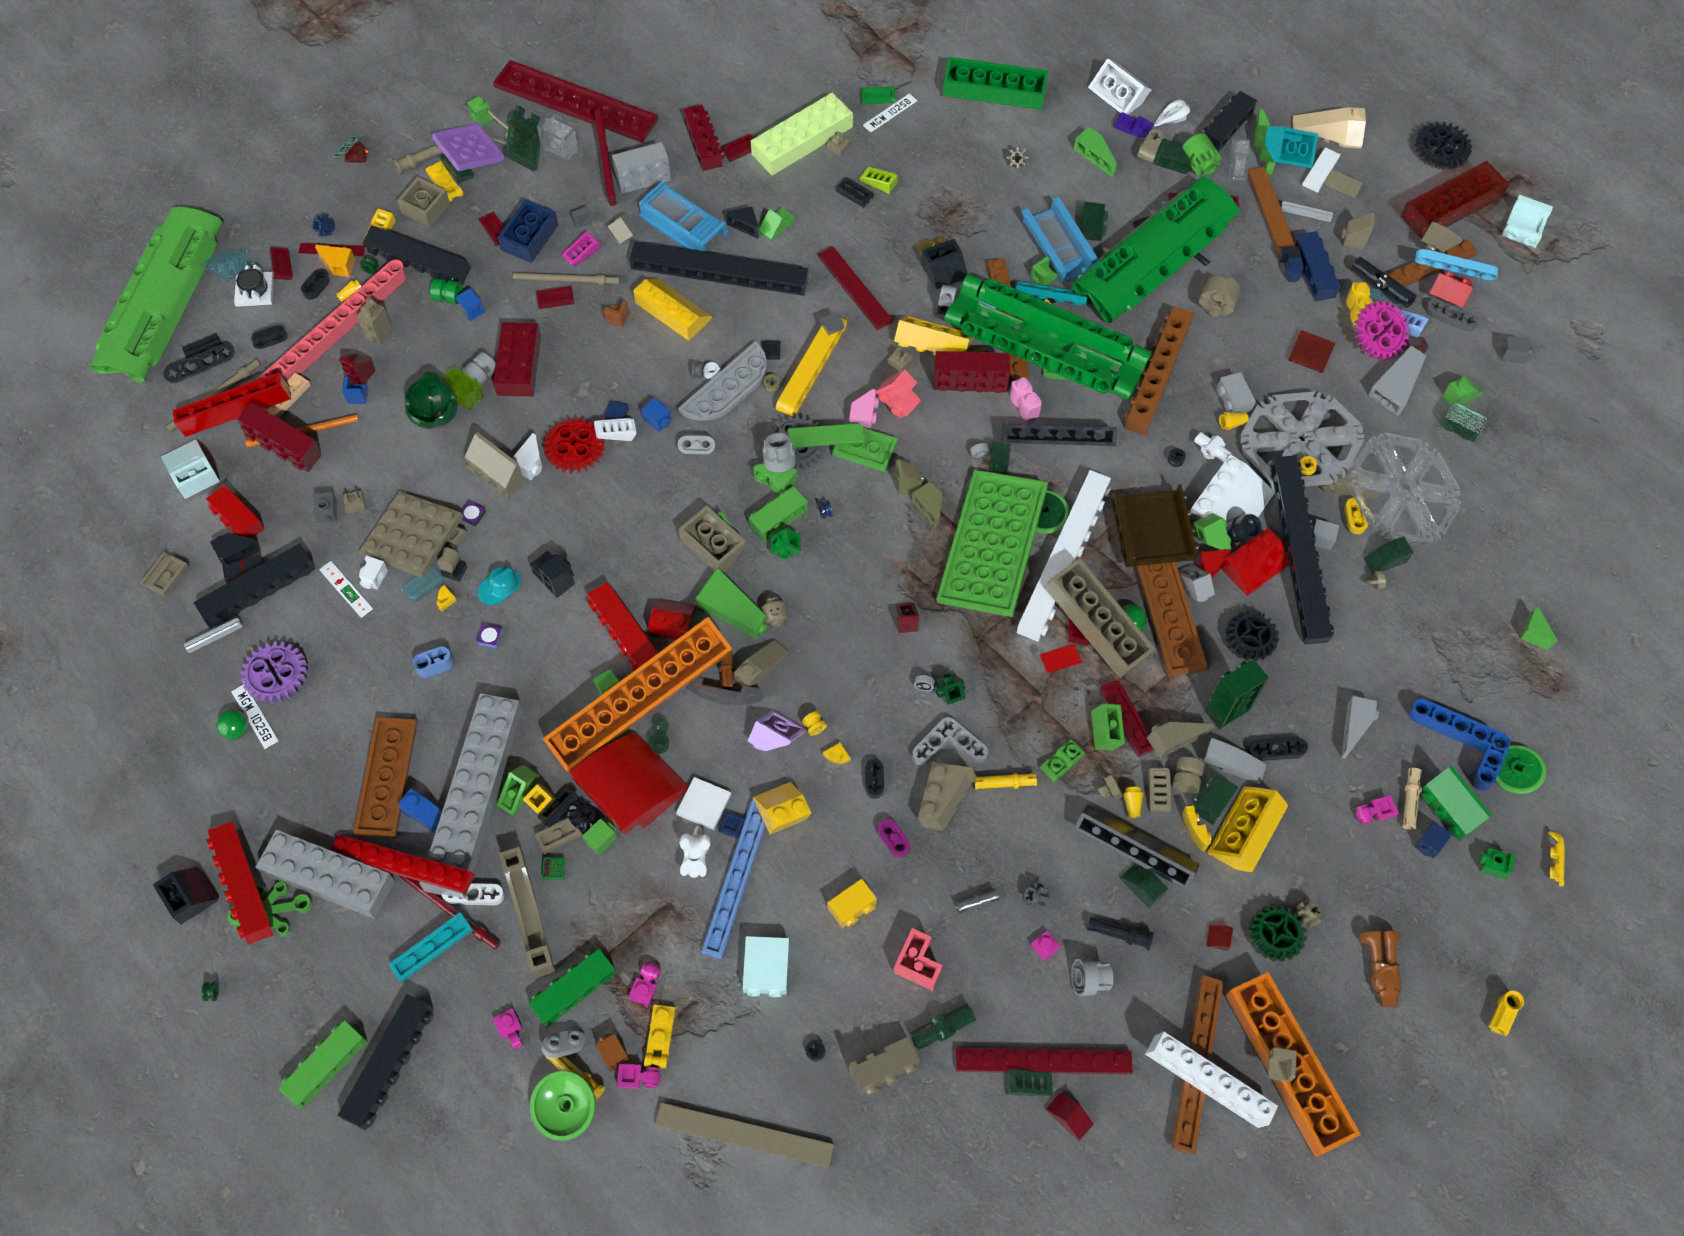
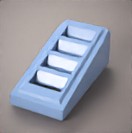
[1389,309,1429,337]

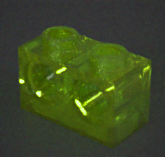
[441,367,484,411]

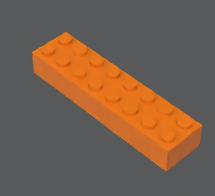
[1226,972,1361,1158]

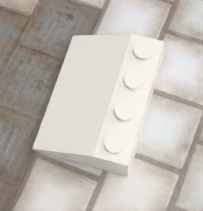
[1190,455,1275,548]

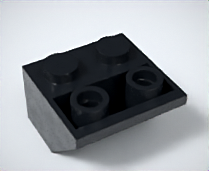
[921,239,968,289]
[152,866,219,925]

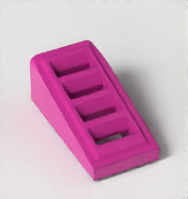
[561,231,601,267]

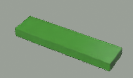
[787,423,865,448]

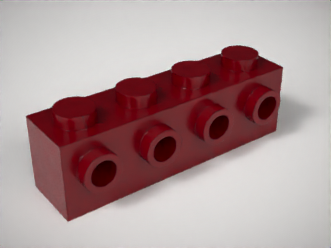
[683,104,724,171]

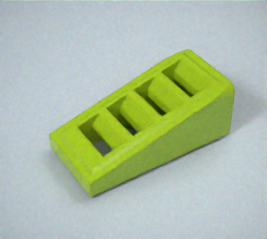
[859,167,898,194]

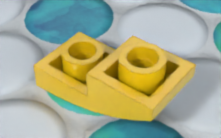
[1182,806,1211,851]

